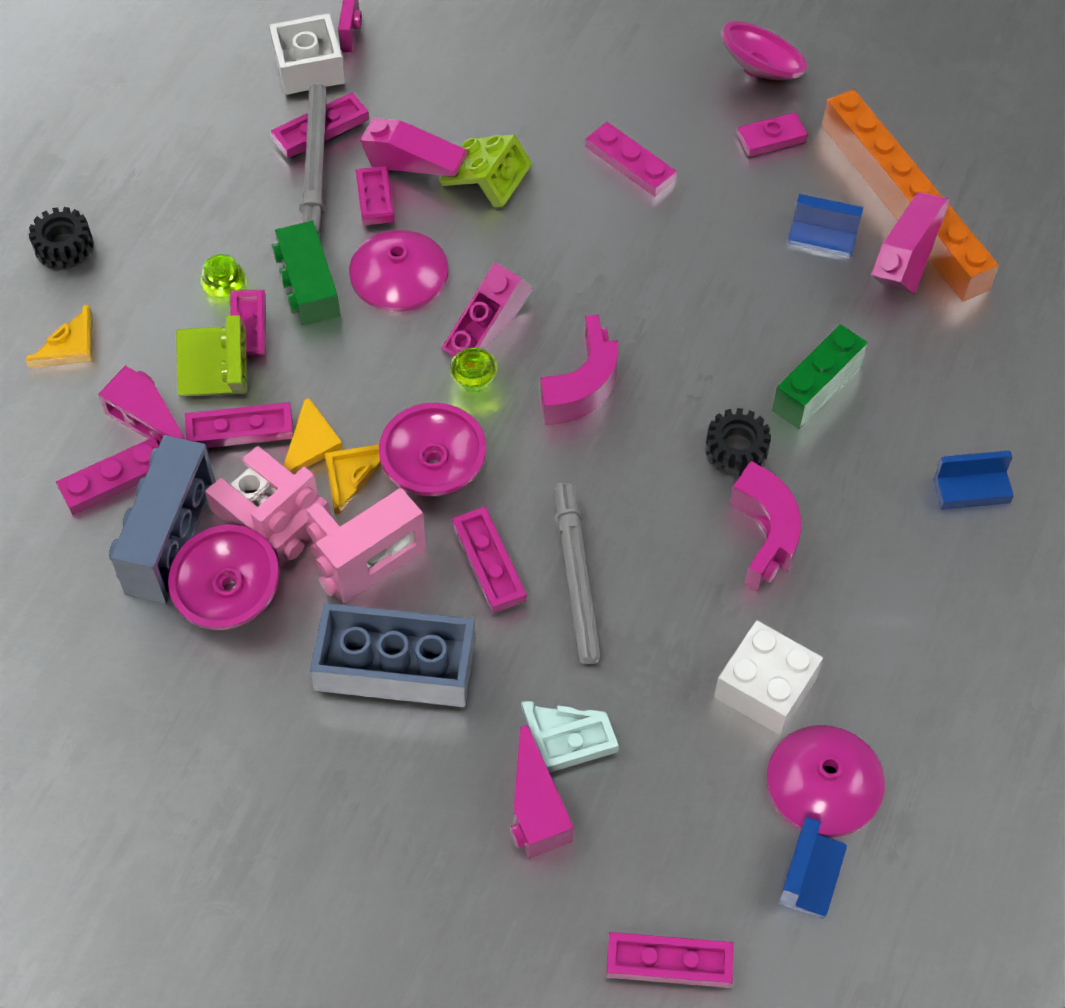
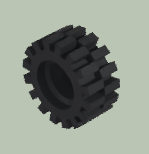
[28,207,94,270]
[705,408,771,477]

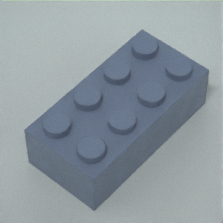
[109,435,216,604]
[310,603,476,707]

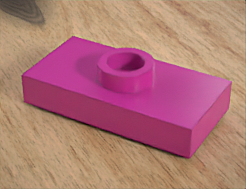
[338,0,362,52]
[737,112,808,157]
[355,166,395,226]
[230,290,266,358]

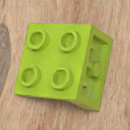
[439,134,533,207]
[176,315,248,397]

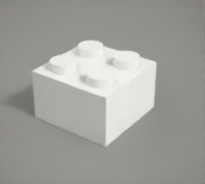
[269,13,345,95]
[714,620,823,736]

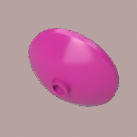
[721,21,807,80]
[349,230,448,312]
[379,403,486,496]
[168,524,280,630]
[767,725,885,837]

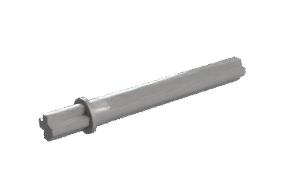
[299,84,327,237]
[554,483,601,665]

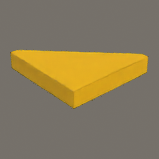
[26,305,92,368]
[284,397,343,475]
[324,444,381,514]

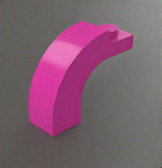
[540,314,618,425]
[730,461,801,592]

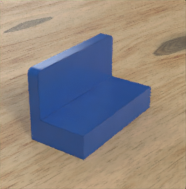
[788,194,864,257]
[933,451,1014,510]
[779,817,847,919]

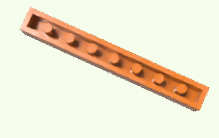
[822,89,999,302]

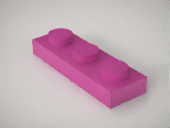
[271,92,369,159]
[585,122,677,197]
[185,402,293,448]
[56,437,159,515]
[452,506,527,614]
[606,932,734,988]

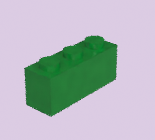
[271,220,341,325]
[772,324,868,430]

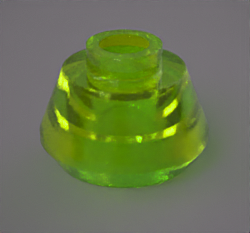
[200,254,245,297]
[450,348,497,392]

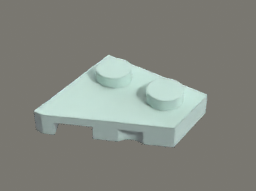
[522,701,619,773]

